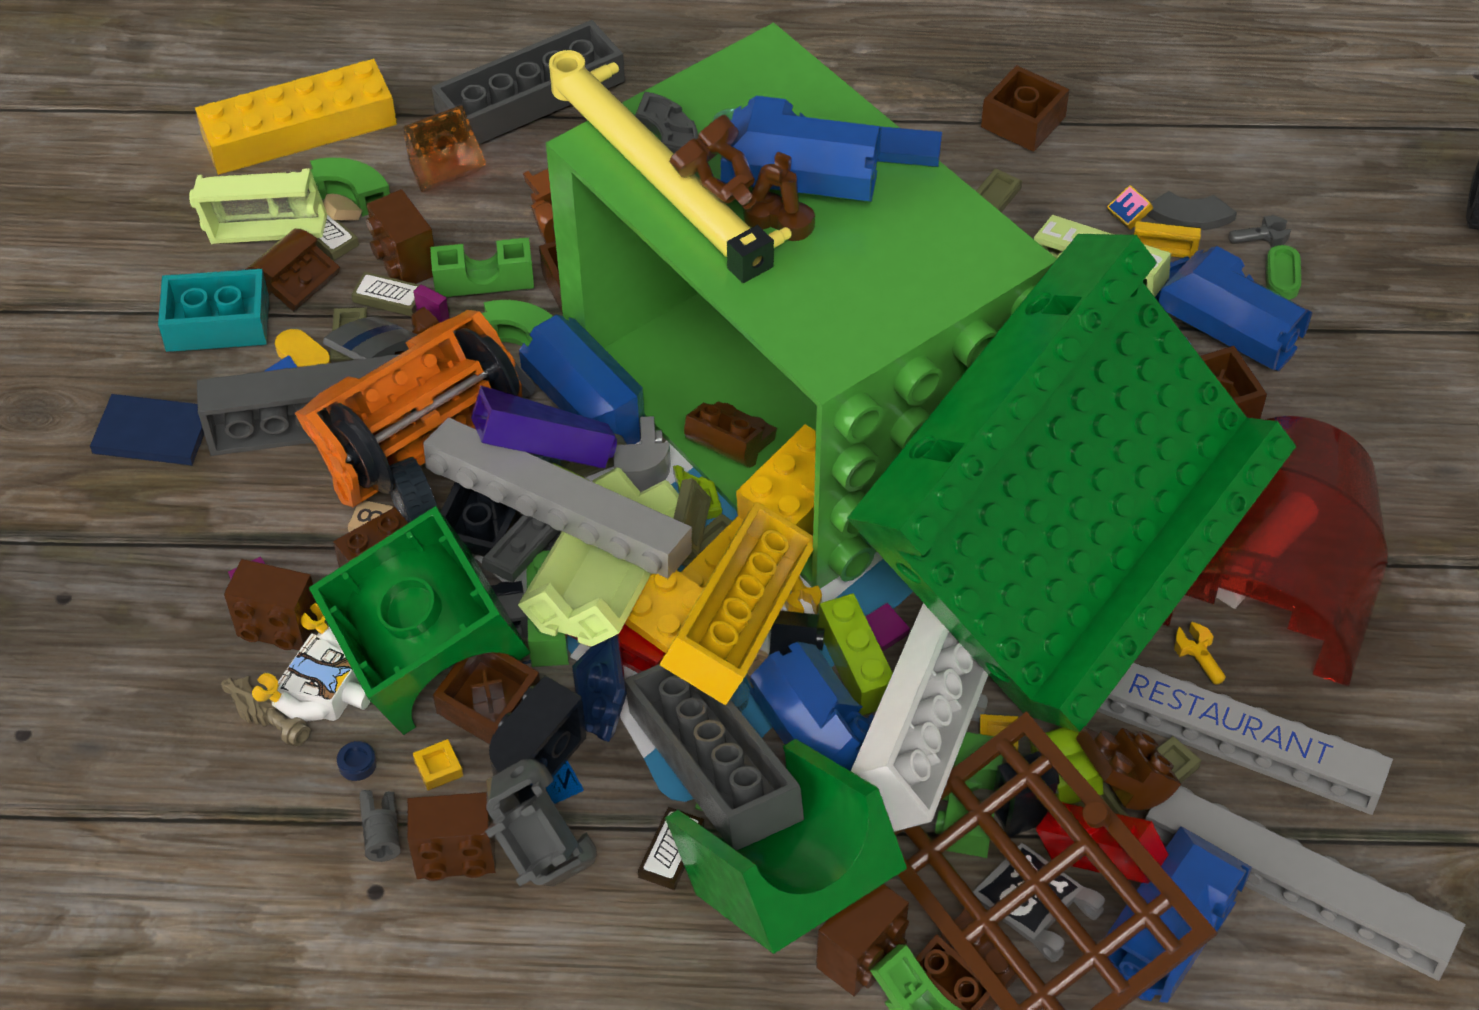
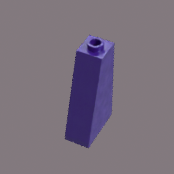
[471,386,617,469]

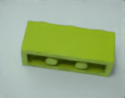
[818,593,893,715]

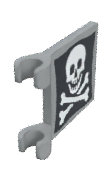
[973,843,1105,962]

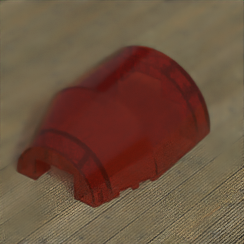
[1163,416,1388,687]

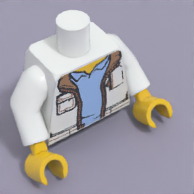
[252,603,371,722]

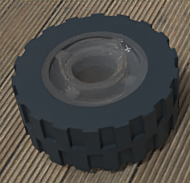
[389,457,437,523]

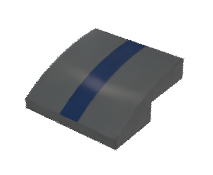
[323,316,417,359]

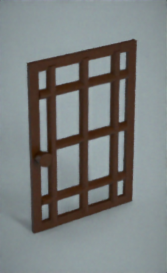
[894,712,1218,1010]

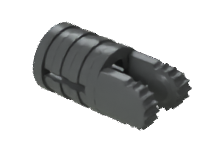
[359,790,401,862]

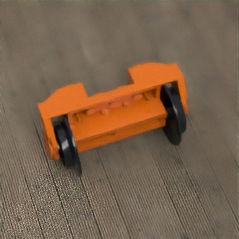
[295,310,522,508]

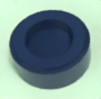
[337,741,377,781]

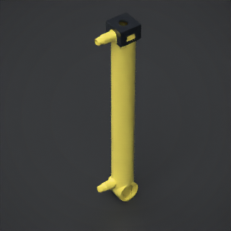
[549,50,792,283]

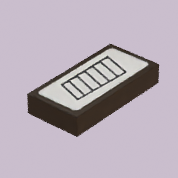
[638,807,704,891]

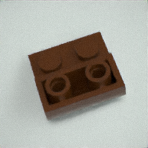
[245,228,340,312]
[684,401,777,468]
[1075,727,1181,810]
[916,909,1030,1010]

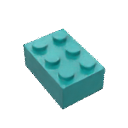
[158,269,269,352]

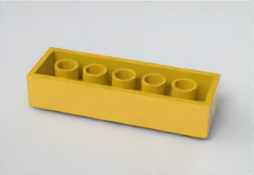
[195,59,397,175]
[659,501,813,705]

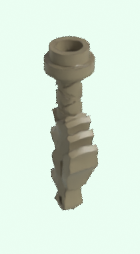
[221,676,310,747]

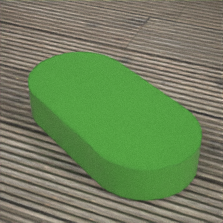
[1266,245,1301,300]

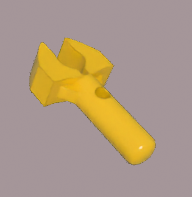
[784,576,822,614]
[1174,622,1226,685]

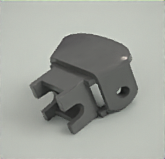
[485,759,597,886]

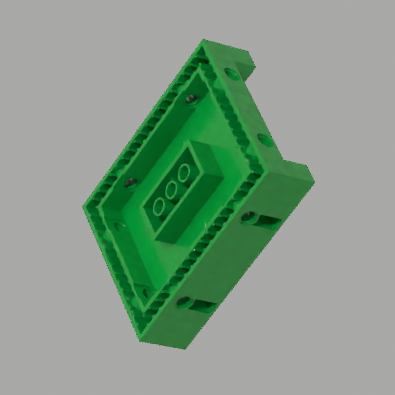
[847,234,1297,733]

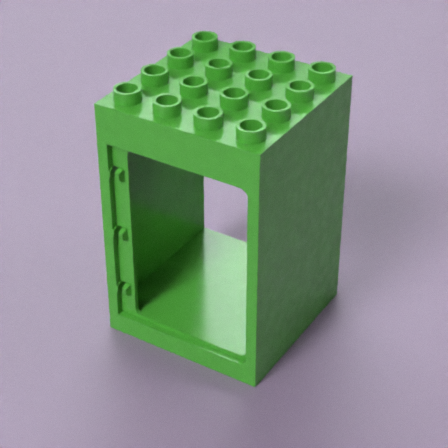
[546,23,1057,589]

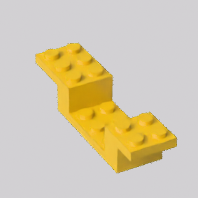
[625,424,816,653]

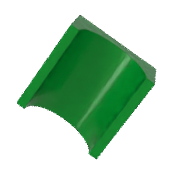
[309,506,531,735]
[665,739,907,954]

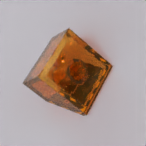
[403,105,487,193]

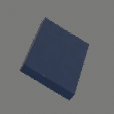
[90,394,204,466]

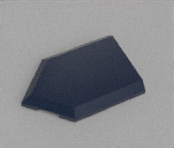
[572,634,627,742]

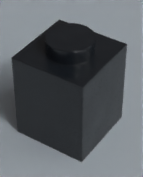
[769,611,825,656]

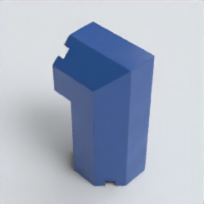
[720,96,882,202]
[1159,246,1313,371]
[519,315,645,445]
[750,642,874,771]
[1104,826,1252,1003]

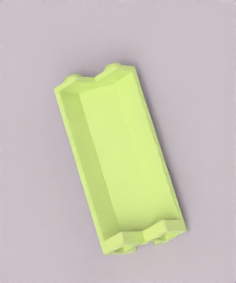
[518,467,679,647]

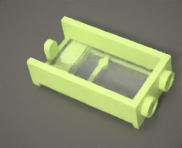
[189,168,327,244]

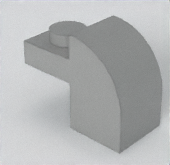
[614,416,671,492]

